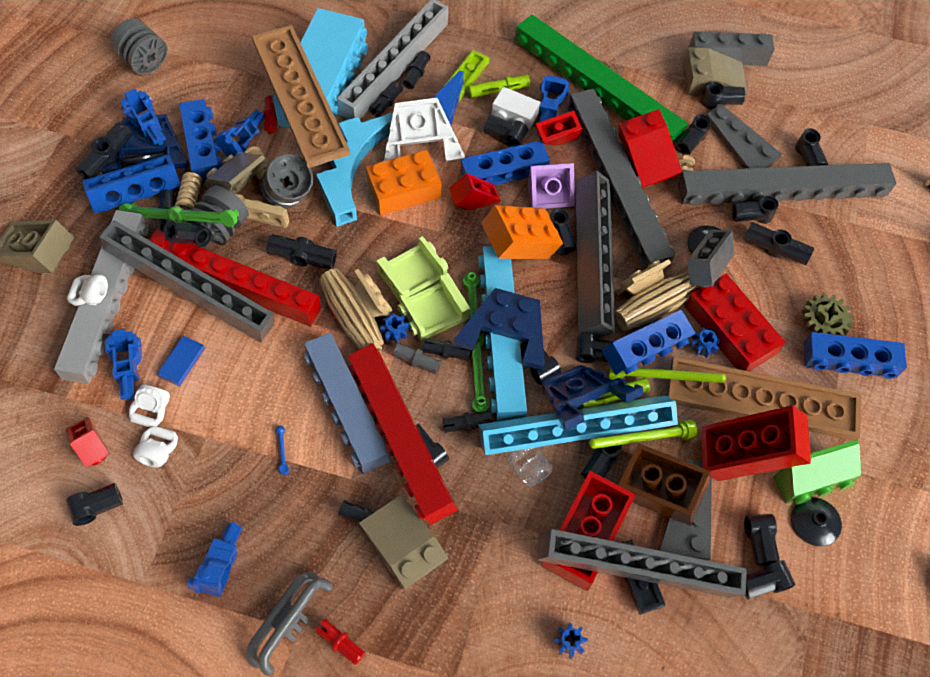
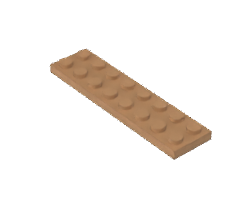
[252,25,350,168]
[667,356,861,440]

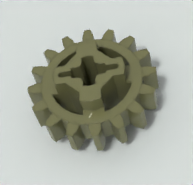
[801,293,854,336]

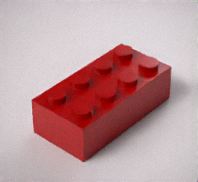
[685,273,786,371]
[701,405,811,481]
[541,471,636,592]

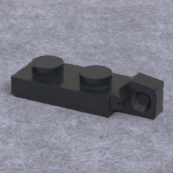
[622,539,665,615]

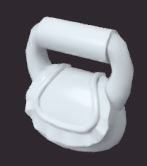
[67,274,108,306]
[129,384,170,428]
[133,426,178,468]

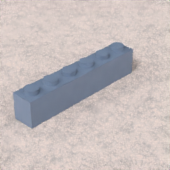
[303,332,390,474]

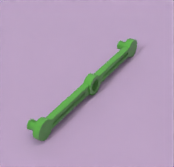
[119,203,239,227]
[463,272,490,413]

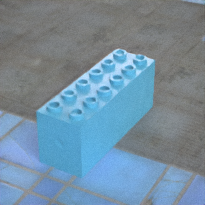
[273,8,368,129]

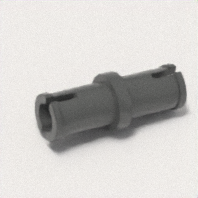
[393,342,442,375]

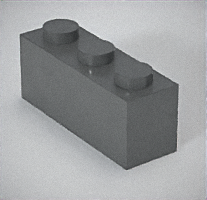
[687,229,734,287]

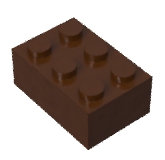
[619,443,710,526]

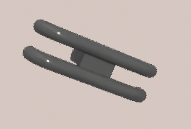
[246,572,333,676]

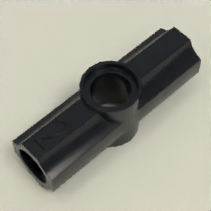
[75,122,133,179]
[744,222,814,265]
[266,234,337,269]

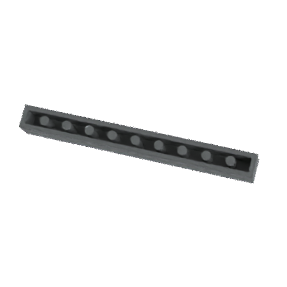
[568,89,675,270]
[678,163,897,205]

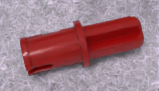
[263,95,277,134]
[315,619,365,665]

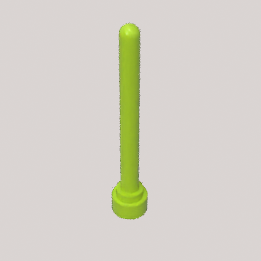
[609,367,726,383]
[589,420,697,449]

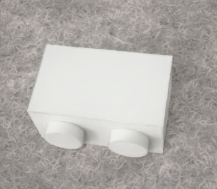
[492,87,541,132]

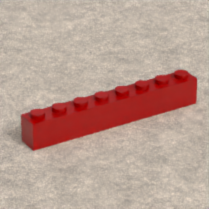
[149,229,321,327]
[348,343,458,525]

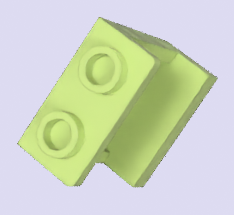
[377,236,448,301]
[397,273,470,341]

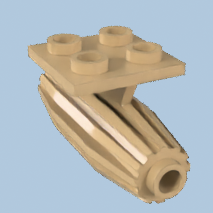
[614,259,700,331]
[319,268,392,352]

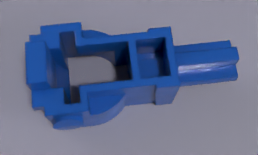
[539,75,570,122]
[120,89,166,146]
[215,109,264,157]
[105,329,142,401]
[187,522,242,597]

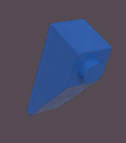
[433,71,464,126]

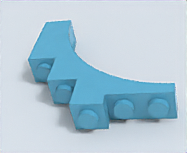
[316,113,393,227]

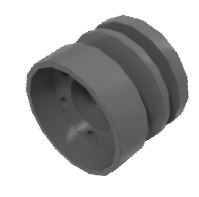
[110,18,168,75]
[260,154,313,209]
[191,185,249,245]

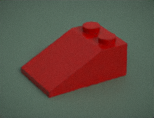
[618,109,682,189]

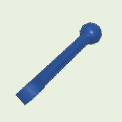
[275,425,289,475]

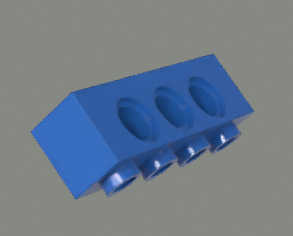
[179,99,223,181]
[460,141,550,185]
[82,154,181,213]
[602,310,696,375]
[804,332,907,379]

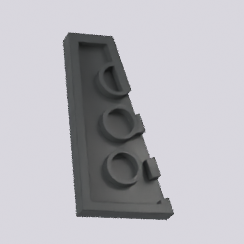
[707,104,782,169]
[659,460,712,561]

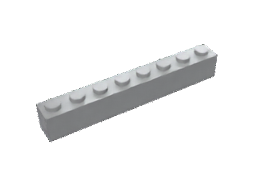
[337,0,449,120]
[54,210,149,384]

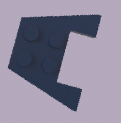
[101,114,189,174]
[454,288,545,371]
[542,365,643,430]

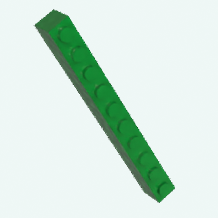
[515,14,688,145]

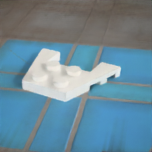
[383,98,465,162]

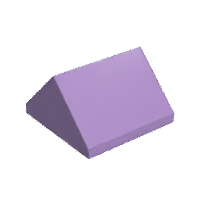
[528,163,575,209]

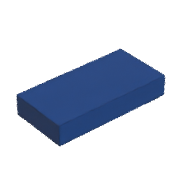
[157,336,205,387]

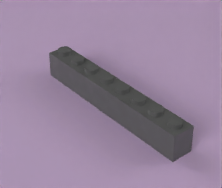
[575,170,615,338]
[99,220,274,342]
[536,529,746,597]

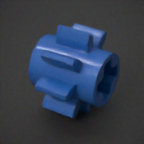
[380,313,409,344]
[690,327,721,358]
[553,622,588,659]

